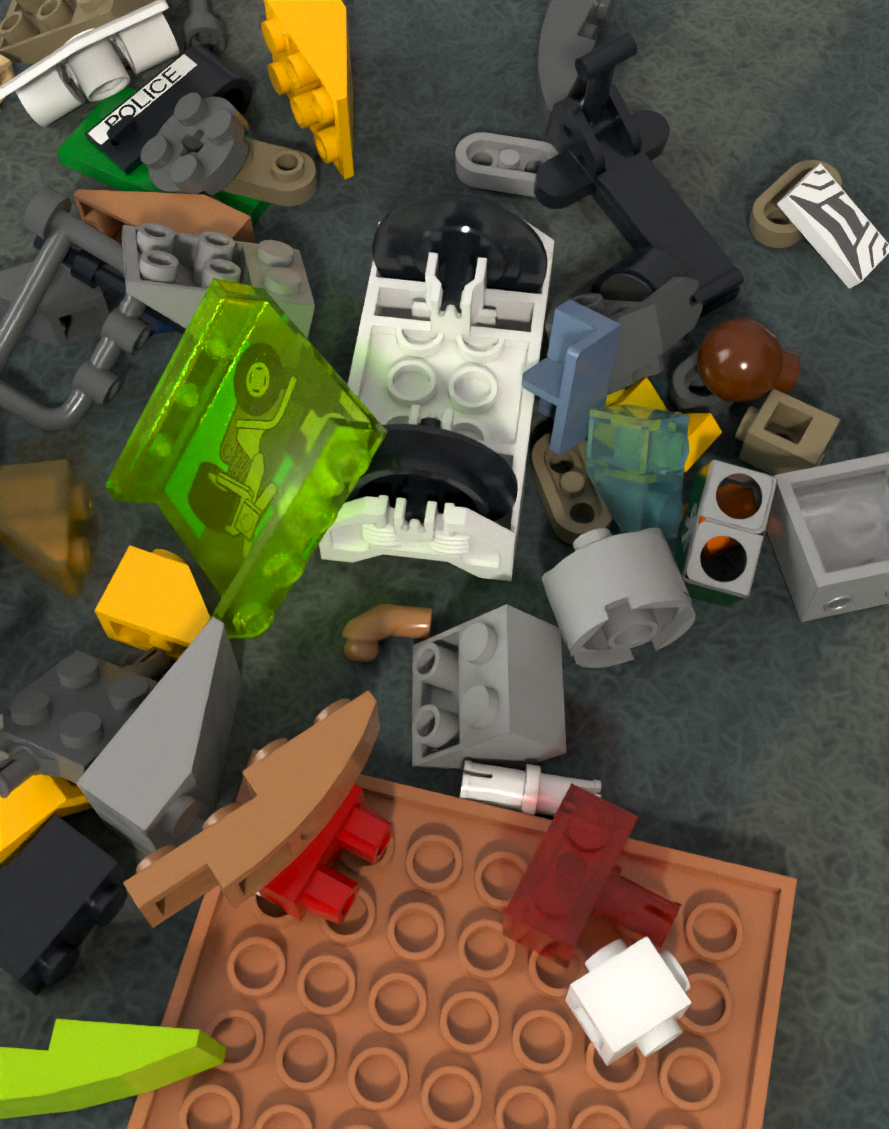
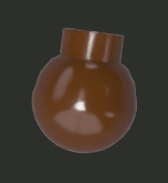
[697,318,800,402]

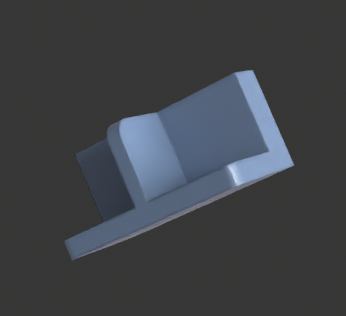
[521,299,622,456]

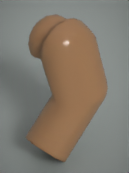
[342,604,433,662]

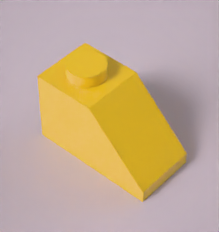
[94,545,211,661]

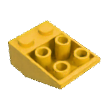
[261,0,354,180]

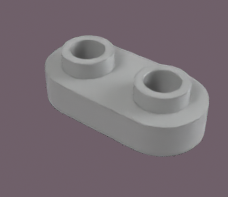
[455,132,559,197]

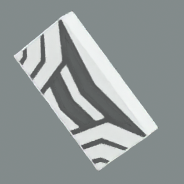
[777,163,889,288]

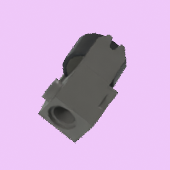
[545,247,703,395]

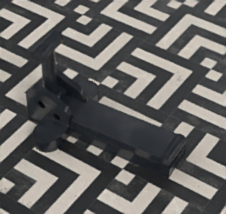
[534,33,744,319]

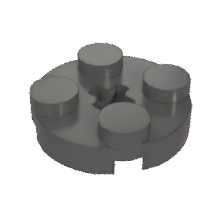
[140,92,250,197]

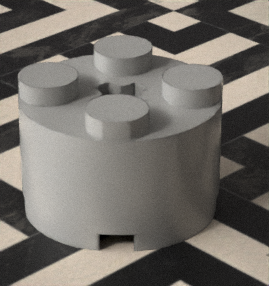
[542,527,696,668]

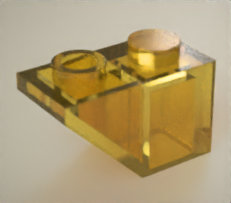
[0,459,92,599]

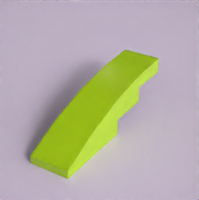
[0,1019,227,1119]

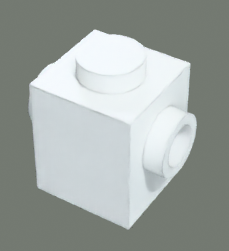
[565,936,692,1066]

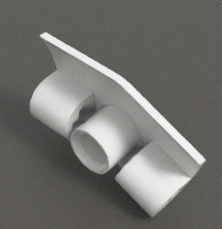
[0,0,180,127]

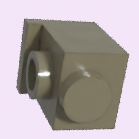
[735,388,841,495]

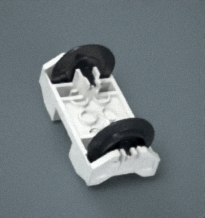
[316,194,554,581]

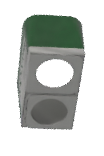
[674,460,778,606]

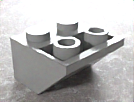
[412,604,567,770]

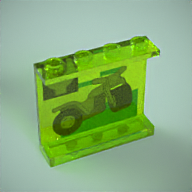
[105,278,388,639]

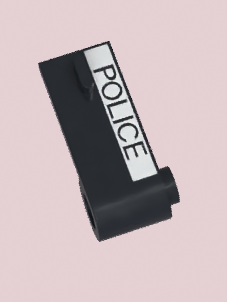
[85,45,252,176]

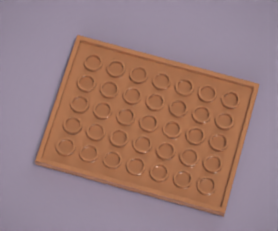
[127,749,797,1129]

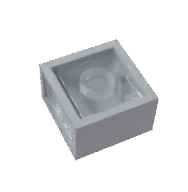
[766,452,889,622]

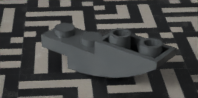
[536,0,616,144]

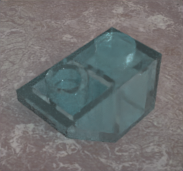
[585,404,689,540]

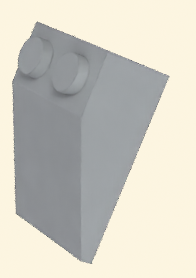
[76,617,242,856]

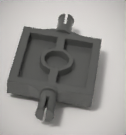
[0,647,171,798]

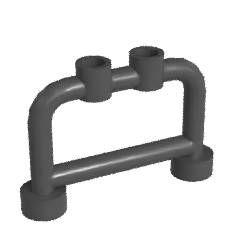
[0,186,151,431]

